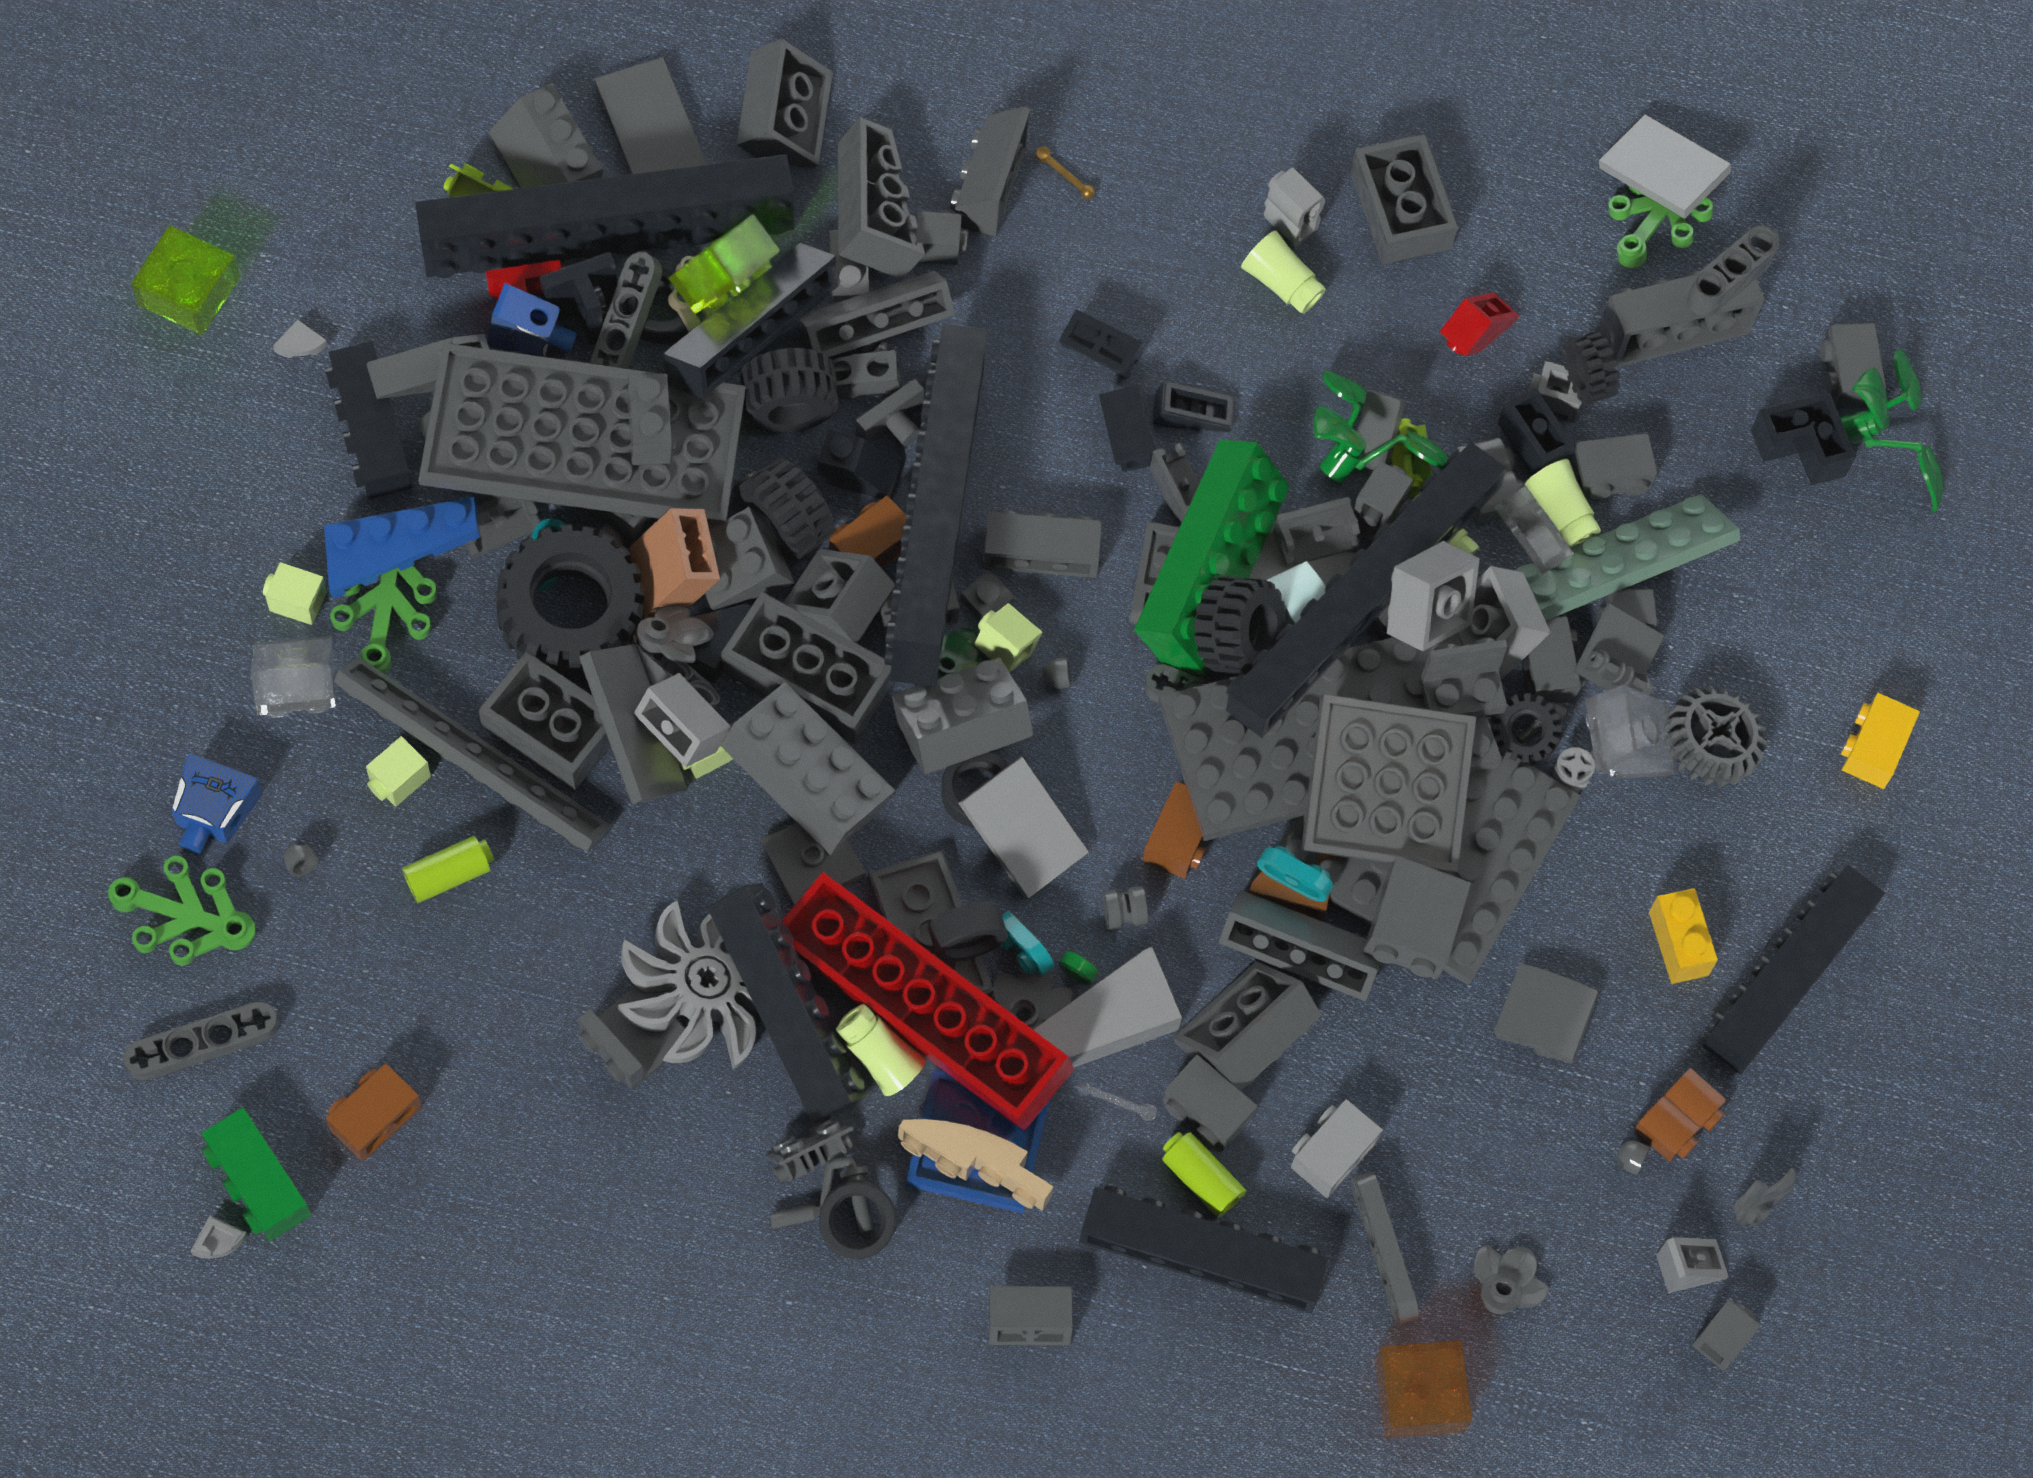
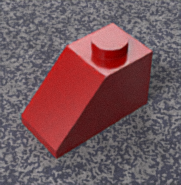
[1439,292,1520,356]

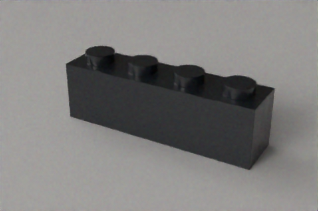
[324,341,412,499]

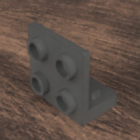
[1419,638,1508,717]

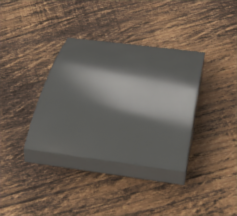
[1494,963,1600,1064]

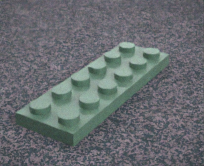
[1513,494,1741,621]

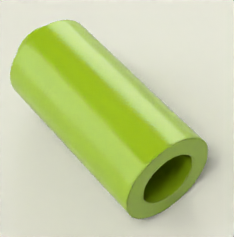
[401,836,494,904]
[1162,1132,1247,1218]

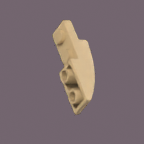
[898,1119,1054,1211]

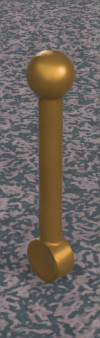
[1036,147,1095,199]

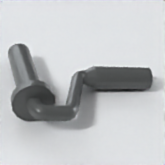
[770,1157,875,1234]

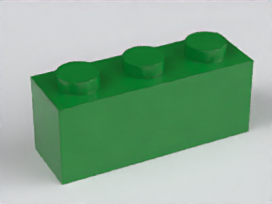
[200,1107,311,1242]

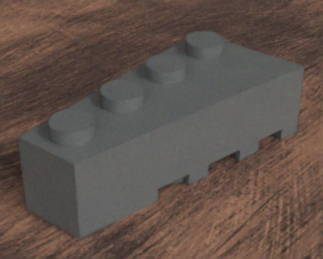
[838,117,925,279]

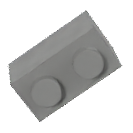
[634,673,731,767]
[1291,1099,1383,1199]

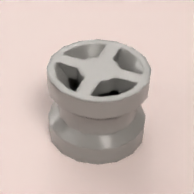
[1552,747,1595,793]

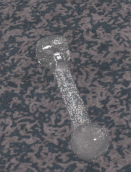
[1077,1080,1157,1122]

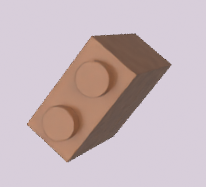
[629,508,720,617]

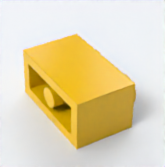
[1841,692,1920,789]
[1649,888,1718,984]

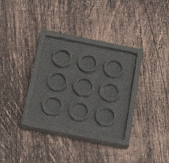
[1301,694,1476,873]

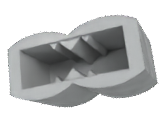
[1264,167,1325,248]

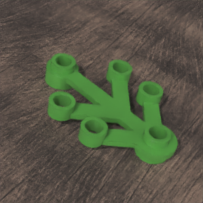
[1608,186,1713,268]
[330,566,437,675]
[108,856,256,966]

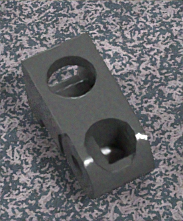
[832,350,901,399]

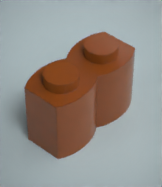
[1634,1068,1726,1162]

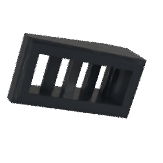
[1153,380,1234,432]

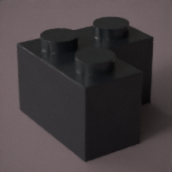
[1751,392,1856,485]

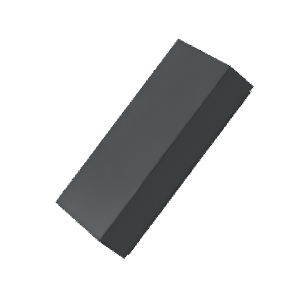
[1357,390,1406,470]

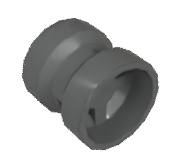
[1102,886,1148,930]

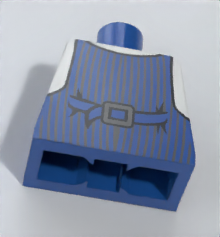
[487,283,578,357]
[172,753,262,854]

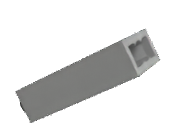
[1034,947,1182,1068]

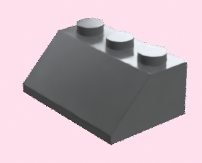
[736,38,833,168]
[489,83,603,188]
[950,107,1031,237]
[1173,961,1322,1091]

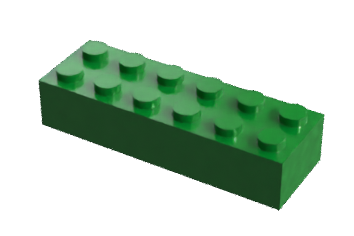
[1134,440,1290,675]

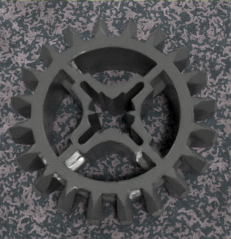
[1663,685,1768,788]

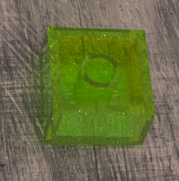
[668,215,780,314]
[131,225,240,336]

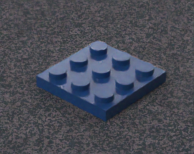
[905,1069,1050,1214]

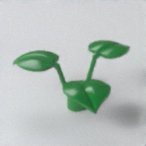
[1840,349,1943,513]
[1313,370,1448,483]

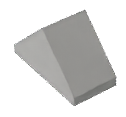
[1656,1237,1729,1293]

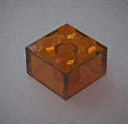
[1374,1340,1472,1439]

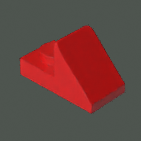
[486,260,561,301]

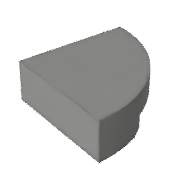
[273,320,328,358]
[190,1215,248,1259]

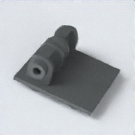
[1574,603,1664,704]
[765,1118,854,1183]

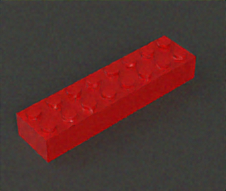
[781,872,1074,1132]

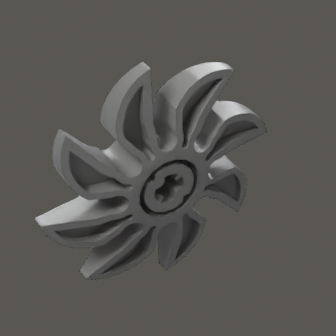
[617,901,759,1069]

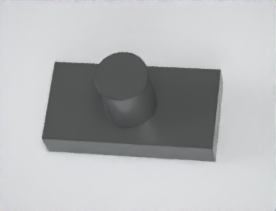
[855,378,924,446]

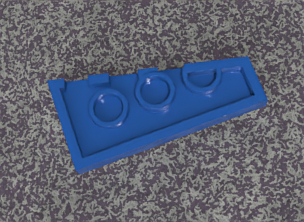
[324,497,481,599]

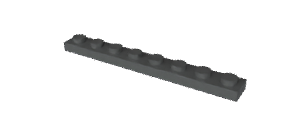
[333,657,611,852]

